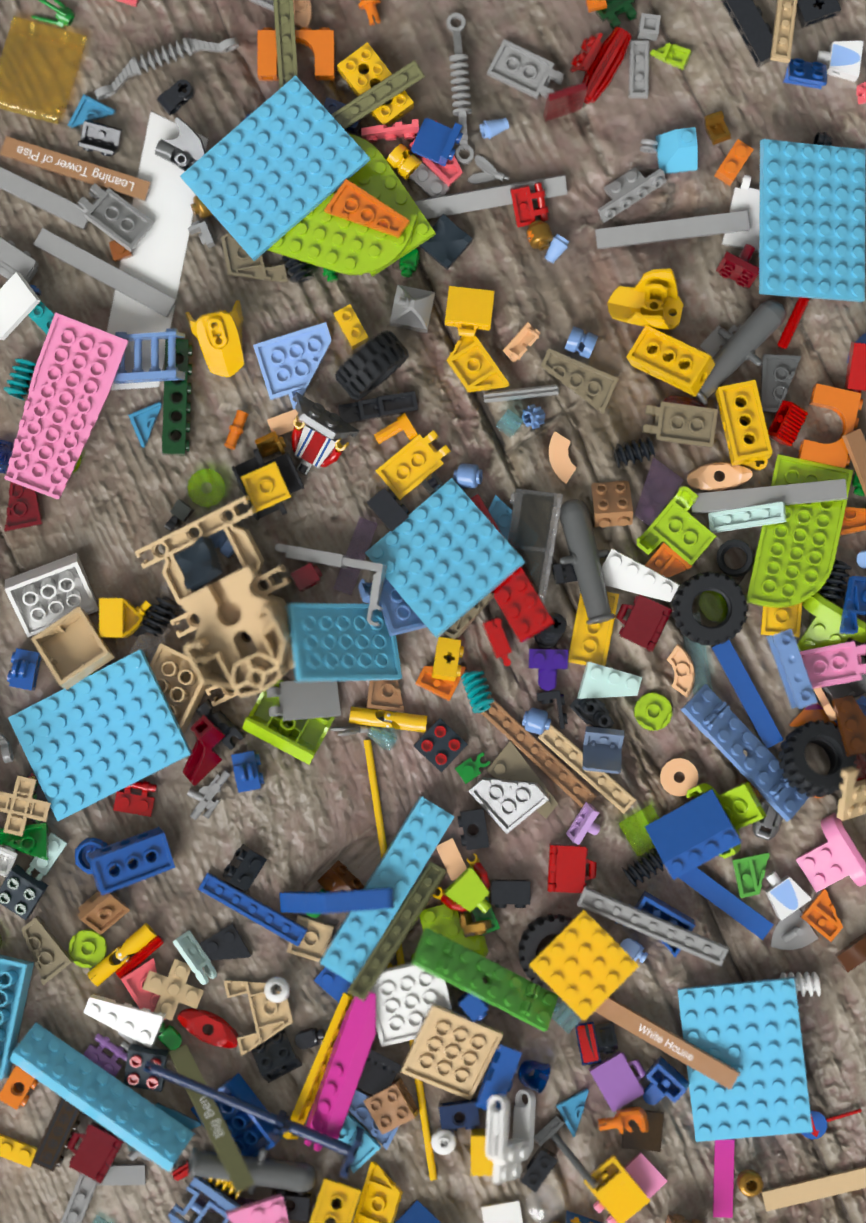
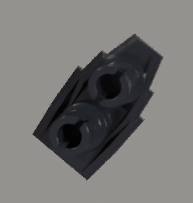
[569,698,614,729]

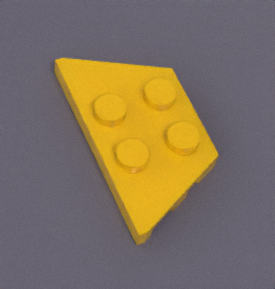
[447,328,510,393]
[353,1161,403,1223]

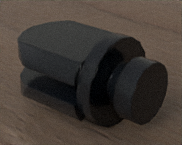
[295,1028,325,1049]

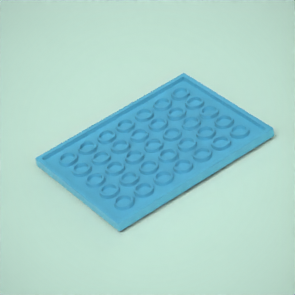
[180,75,370,261]
[759,139,865,302]
[8,649,193,822]
[678,977,813,1142]

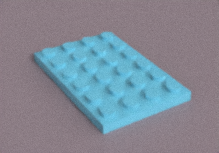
[287,603,402,682]

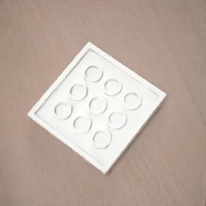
[371,963,452,1047]

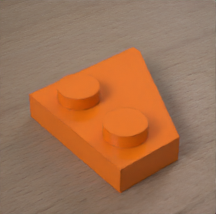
[415,666,466,701]

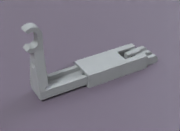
[275,544,387,626]

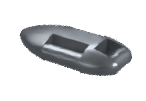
[752,797,783,840]

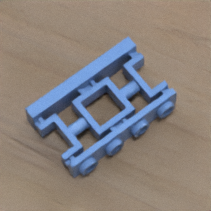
[168,1176,241,1223]

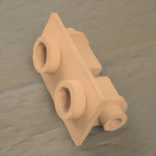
[502,322,541,362]

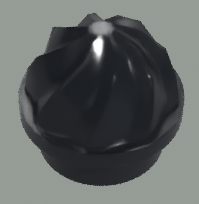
[813,132,832,146]

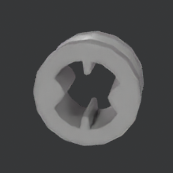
[640,139,658,153]

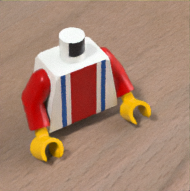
[291,415,349,475]

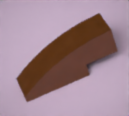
[834,933,866,973]

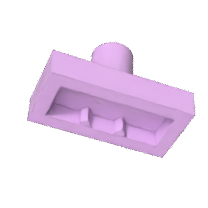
[566,802,600,845]

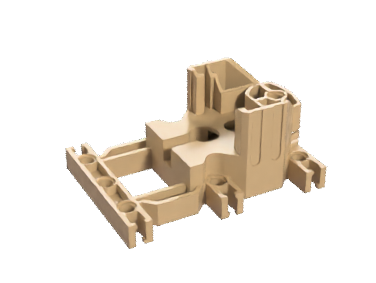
[135,495,295,707]

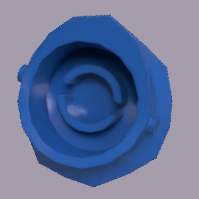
[75,838,108,874]

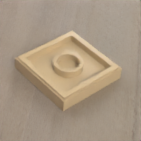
[287,915,335,962]

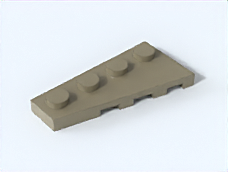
[486,741,558,819]

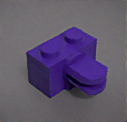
[528,649,568,691]

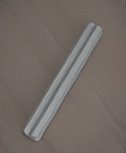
[483,384,559,403]

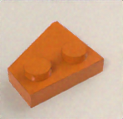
[645,543,692,578]
[800,889,843,942]

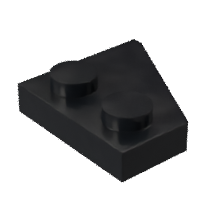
[200,924,252,960]

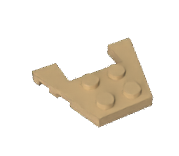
[837,767,866,821]
[224,980,294,1055]

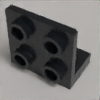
[251,1029,302,1083]
[357,1049,402,1095]

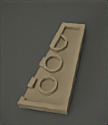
[541,348,619,414]

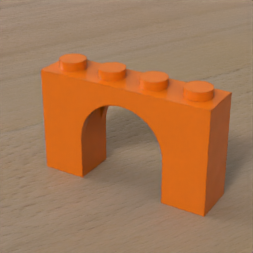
[257,27,335,81]
[797,383,863,468]

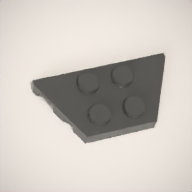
[293,392,360,440]

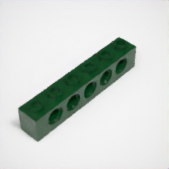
[162,339,193,456]

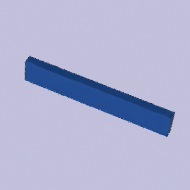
[711,640,783,749]
[678,867,774,940]
[198,872,308,947]

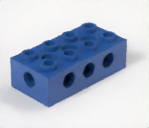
[86,827,175,895]

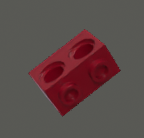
[291,563,323,592]

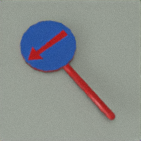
[801,1109,862,1139]

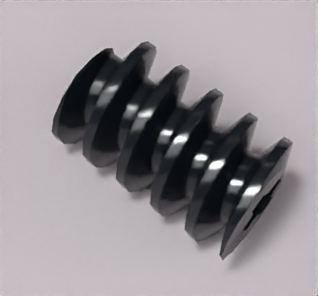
[283,256,314,283]
[613,436,655,468]
[820,559,852,601]
[140,594,180,637]
[534,613,567,649]
[621,848,664,887]

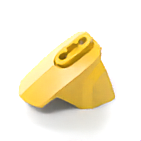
[608,268,683,330]
[185,300,244,377]

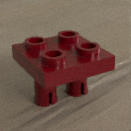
[716,244,759,288]

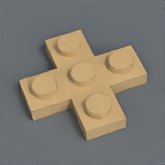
[0,775,51,837]
[142,959,204,1021]

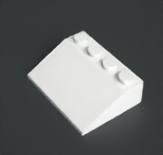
[5,553,99,637]

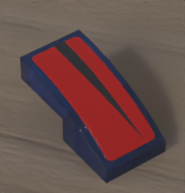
[574,1022,601,1066]

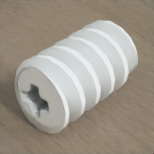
[779,972,821,997]

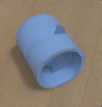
[564,326,598,359]
[209,529,235,558]

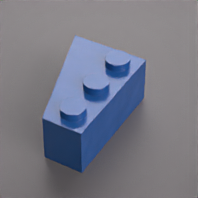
[635,891,695,958]
[475,1045,522,1111]

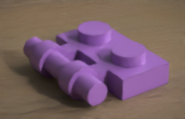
[83,1033,127,1077]

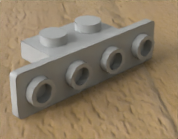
[598,167,666,223]

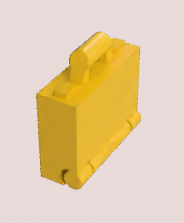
[445,286,495,337]

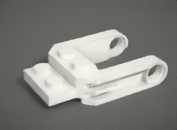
[485,1089,536,1184]

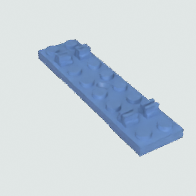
[681,684,809,822]

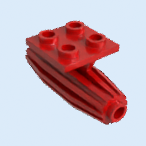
[570,27,632,104]

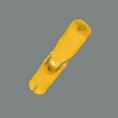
[349,706,427,733]
[87,923,157,986]

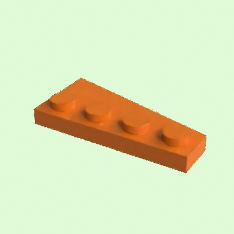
[324,179,410,238]

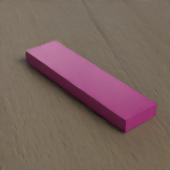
[712,1139,735,1218]

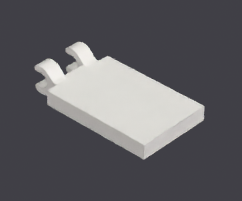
[722,175,760,253]
[0,272,41,340]
[481,1199,523,1223]

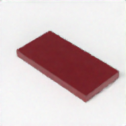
[544,82,587,121]

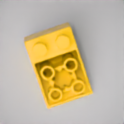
[583,1154,651,1223]

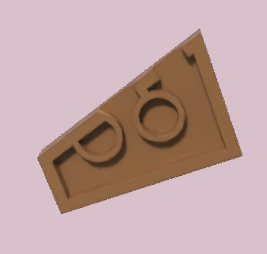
[366,680,405,712]

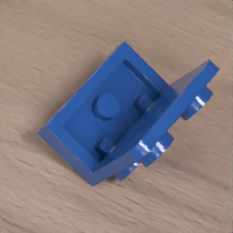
[784,58,827,89]
[411,118,463,167]

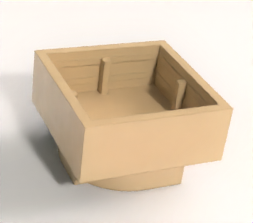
[31,606,115,690]

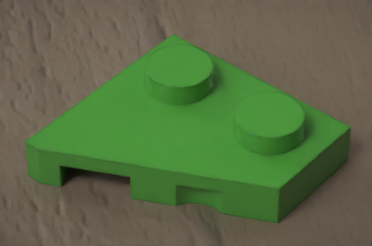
[732,852,770,898]

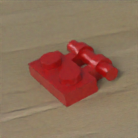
[510,182,549,227]
[113,781,157,817]

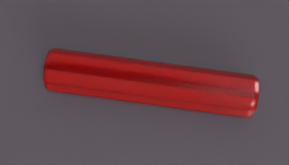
[777,297,809,349]
[115,935,164,979]

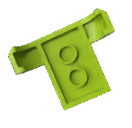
[637,487,717,566]
[797,592,866,651]
[686,782,767,858]
[411,904,489,961]

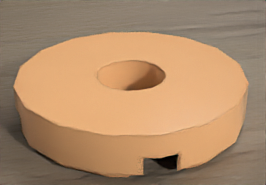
[660,758,699,796]

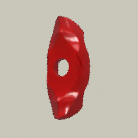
[178,1008,239,1048]

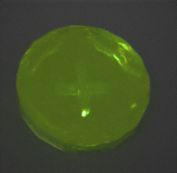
[699,590,728,622]

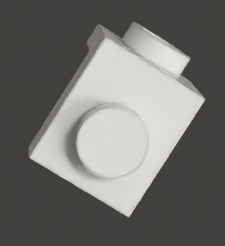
[0,846,18,877]

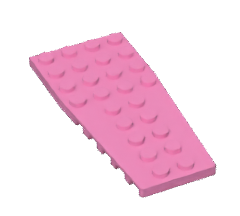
[4,313,129,499]

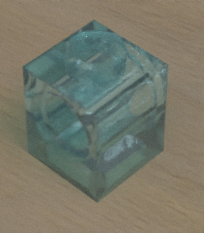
[496,409,523,438]
[552,1001,581,1034]

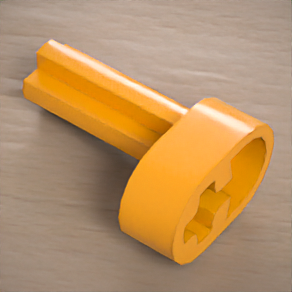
[374,413,418,444]

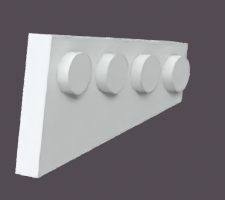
[602,548,680,602]
[84,994,166,1048]

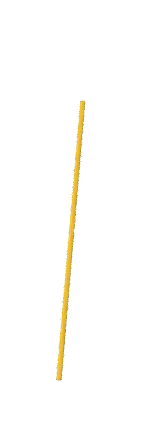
[364,739,437,1180]

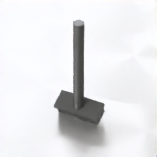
[533,1115,599,1189]

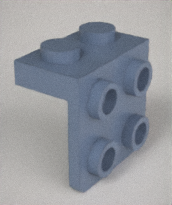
[582,726,624,774]

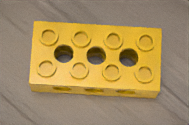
[337,42,414,127]
[626,325,715,397]
[715,380,773,466]
[309,1177,361,1223]

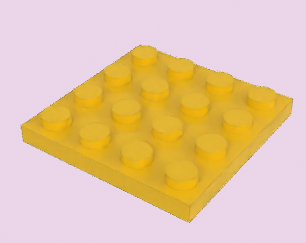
[529,910,639,1021]

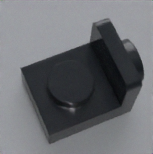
[594,1022,618,1054]

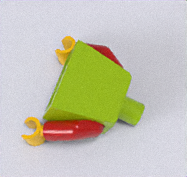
[433,853,492,914]

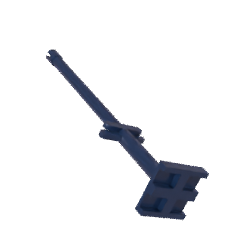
[143,1059,364,1178]

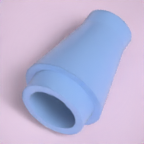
[480,118,509,139]
[544,234,569,264]

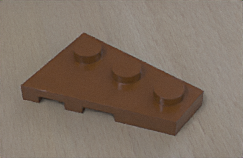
[832,695,866,757]

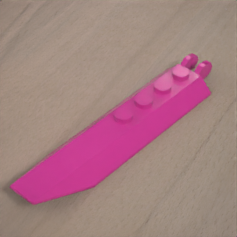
[304,992,376,1152]

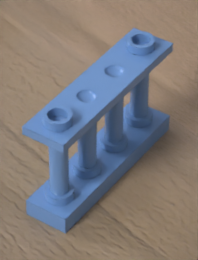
[114,328,185,384]
[766,629,817,709]

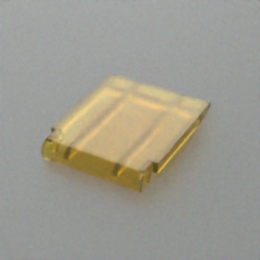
[0,16,87,125]

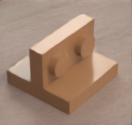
[78,891,130,935]

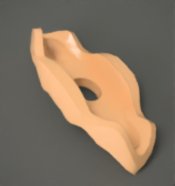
[686,462,753,492]

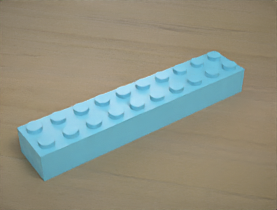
[319,796,454,983]
[10,1023,195,1172]

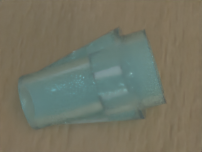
[367,726,397,751]

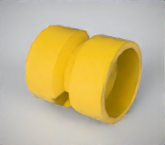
[386,143,422,180]

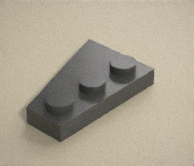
[760,354,801,413]

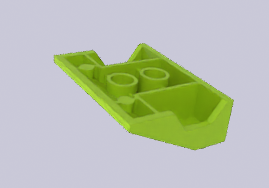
[242,679,335,765]

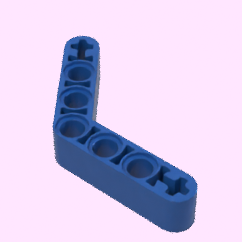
[279,887,394,914]

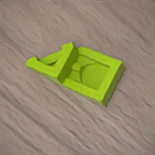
[650,43,692,70]

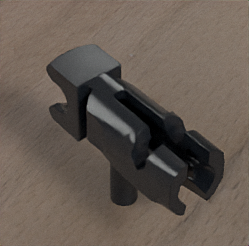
[196,699,246,750]

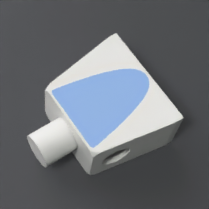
[817,41,863,82]
[765,871,812,921]

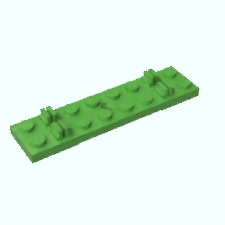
[412,928,558,1032]

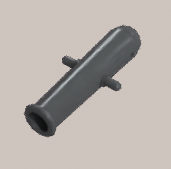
[692,299,786,405]
[559,499,615,625]
[188,1148,316,1195]

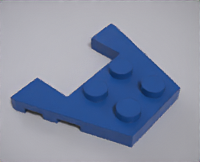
[839,576,866,634]

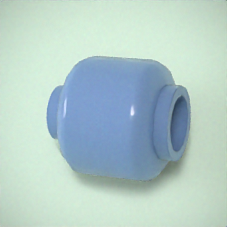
[453,463,483,489]
[522,708,551,735]

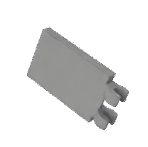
[487,39,564,99]
[77,183,154,252]
[266,681,341,721]

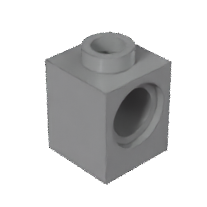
[637,13,661,41]

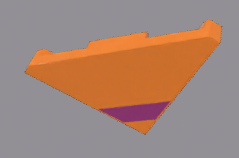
[788,703,837,727]

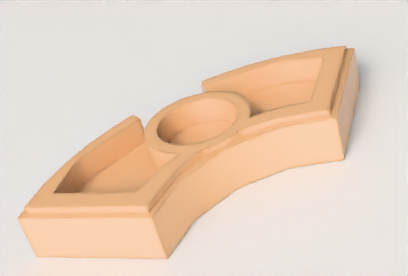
[293,0,312,28]
[548,432,576,484]
[667,644,695,697]
[813,688,836,721]

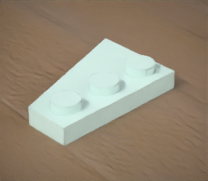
[577,662,642,699]

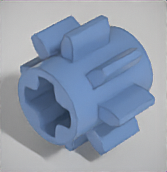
[522,404,545,429]

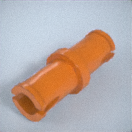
[224,410,249,450]

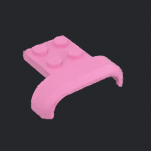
[796,813,866,892]

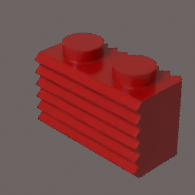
[768,400,808,446]

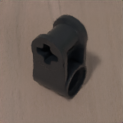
[157,79,194,116]

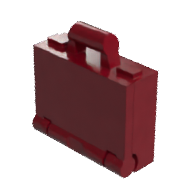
[616,594,672,652]
[67,1122,124,1184]

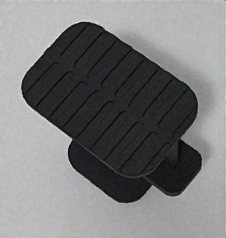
[232,448,304,521]

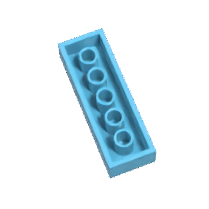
[0,955,34,1080]

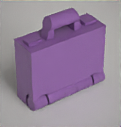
[588,1051,646,1112]

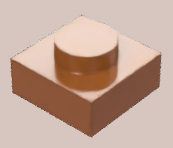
[109,240,133,262]

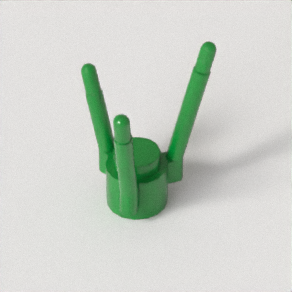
[31,0,75,28]

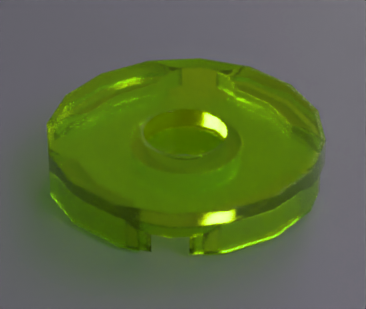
[187,469,226,507]

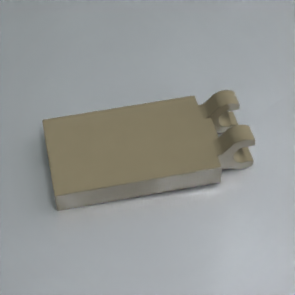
[642,401,718,448]

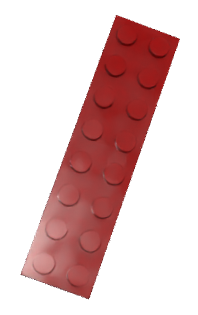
[470,494,555,643]

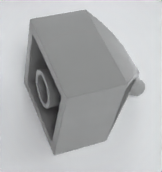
[390,285,435,333]

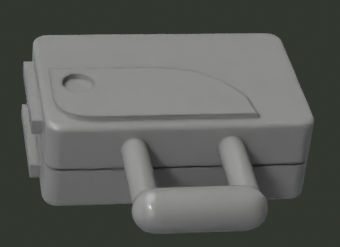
[0,237,39,284]

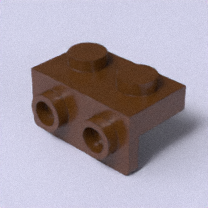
[317,860,364,892]

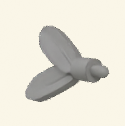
[468,155,509,184]
[330,725,372,736]

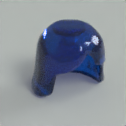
[518,1060,551,1094]

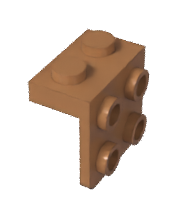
[591,481,633,528]

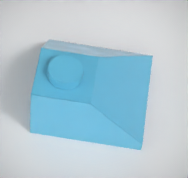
[655,127,698,174]

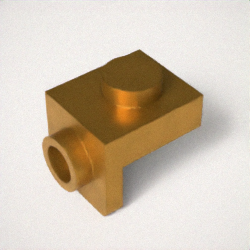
[704,111,731,145]
[254,431,287,458]
[460,911,492,935]

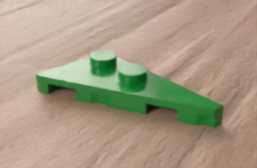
[0,823,49,860]

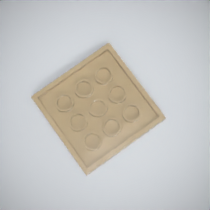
[400,1003,504,1101]

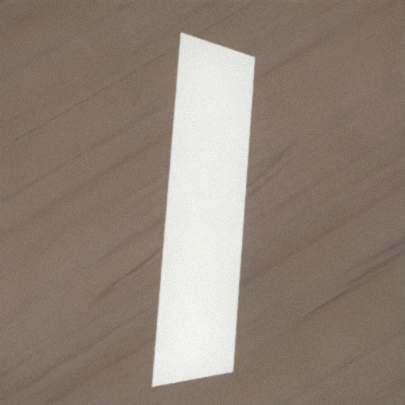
[107,112,208,390]

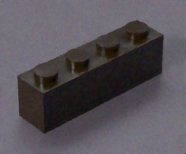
[32,1097,84,1172]

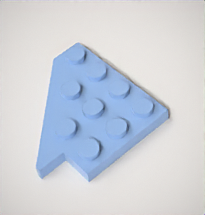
[253,322,332,410]

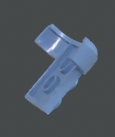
[358,579,426,636]

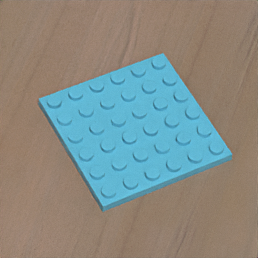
[365,478,525,638]

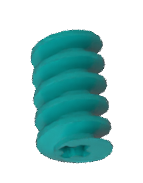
[3,358,36,401]
[461,671,494,713]

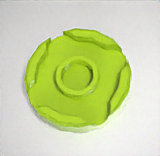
[634,693,672,731]
[68,929,107,968]

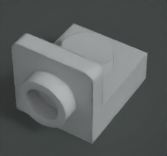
[188,220,216,248]

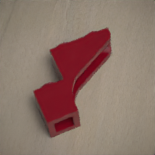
[183,715,225,786]

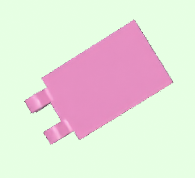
[800,641,866,689]
[593,1152,668,1223]

